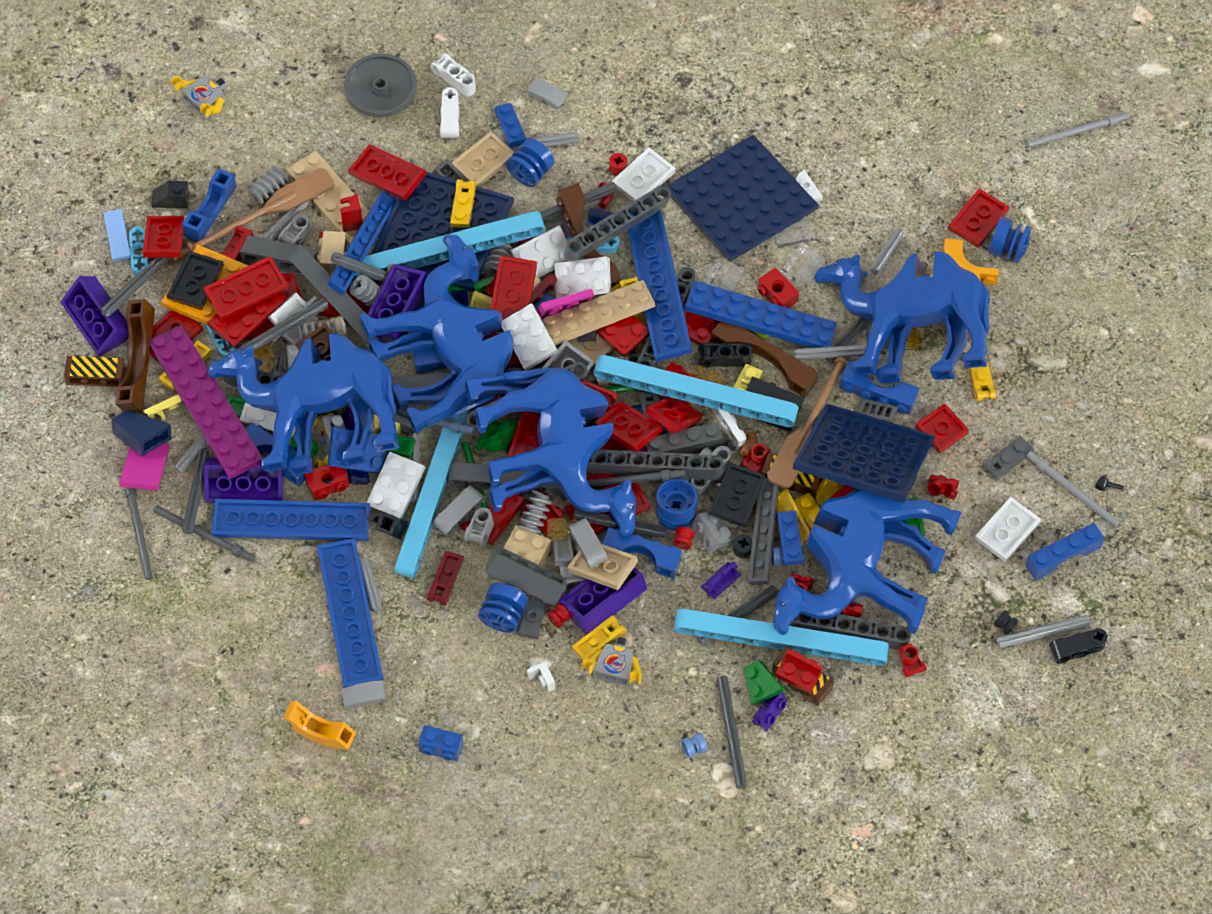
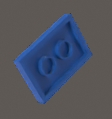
[328,427,386,474]

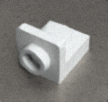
[527,662,555,692]

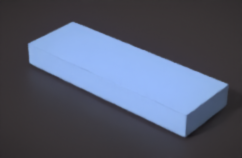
[103,209,131,262]

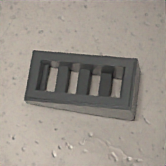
[433,159,468,182]
[856,398,898,423]

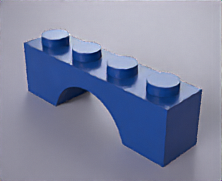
[182,168,237,241]
[839,361,920,415]
[245,422,313,487]
[1025,523,1105,581]
[602,527,682,579]

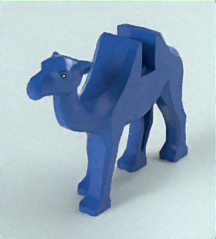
[359,234,513,433]
[814,251,990,383]
[208,334,399,475]
[465,367,636,537]
[773,489,961,635]

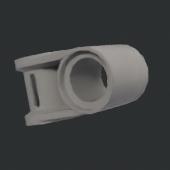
[278,214,311,246]
[464,507,495,547]

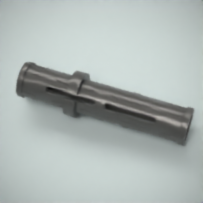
[271,349,287,382]

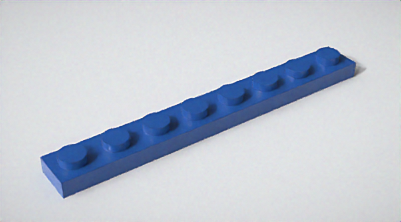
[327,190,397,296]

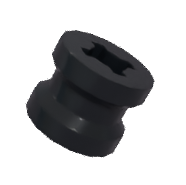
[733,534,753,558]
[994,610,1019,635]

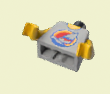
[170,76,227,121]
[313,413,346,468]
[580,637,642,687]

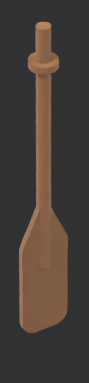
[173,168,334,261]
[767,357,849,488]

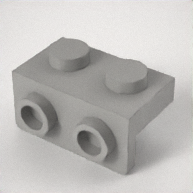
[690,511,735,555]

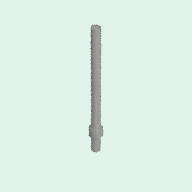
[1026,112,1130,148]
[1026,451,1121,528]

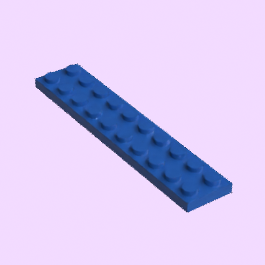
[628,210,693,362]

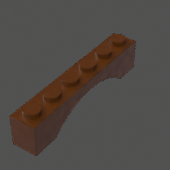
[556,183,621,288]
[115,299,155,413]
[711,321,818,398]

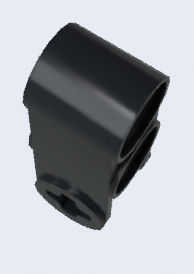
[698,343,753,368]
[1049,628,1108,664]

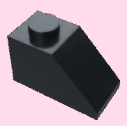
[151,181,190,209]

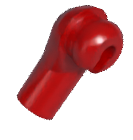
[598,182,613,209]

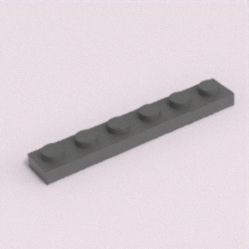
[748,478,780,585]

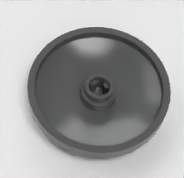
[344,54,417,118]

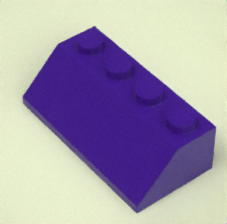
[362,264,428,343]
[61,276,129,356]
[204,458,284,502]
[559,567,647,634]

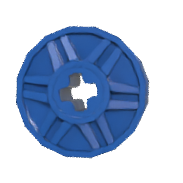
[506,138,555,187]
[989,217,1031,263]
[656,479,697,530]
[478,583,528,633]

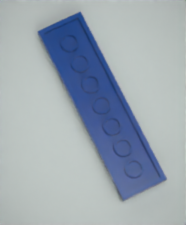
[684,280,837,348]
[212,499,370,541]
[317,538,383,688]

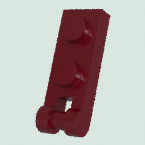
[530,274,557,304]
[427,550,464,606]

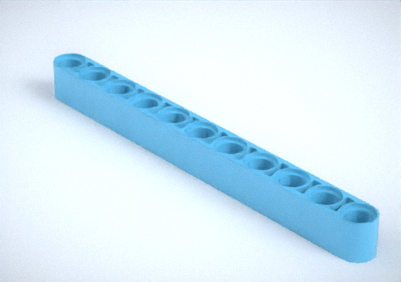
[351,211,545,284]
[593,355,799,427]
[395,408,473,578]
[674,609,889,666]

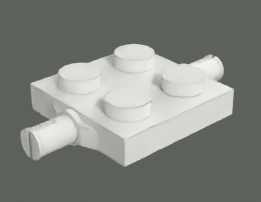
[268,292,319,345]

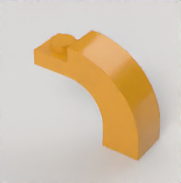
[943,238,999,285]
[283,701,357,750]

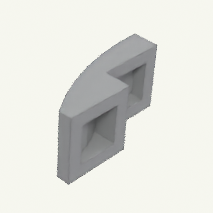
[526,77,568,110]
[341,680,387,709]

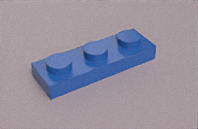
[494,103,526,148]
[776,511,804,566]

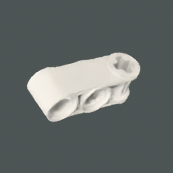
[430,53,476,96]
[440,87,459,138]

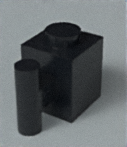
[367,511,408,540]

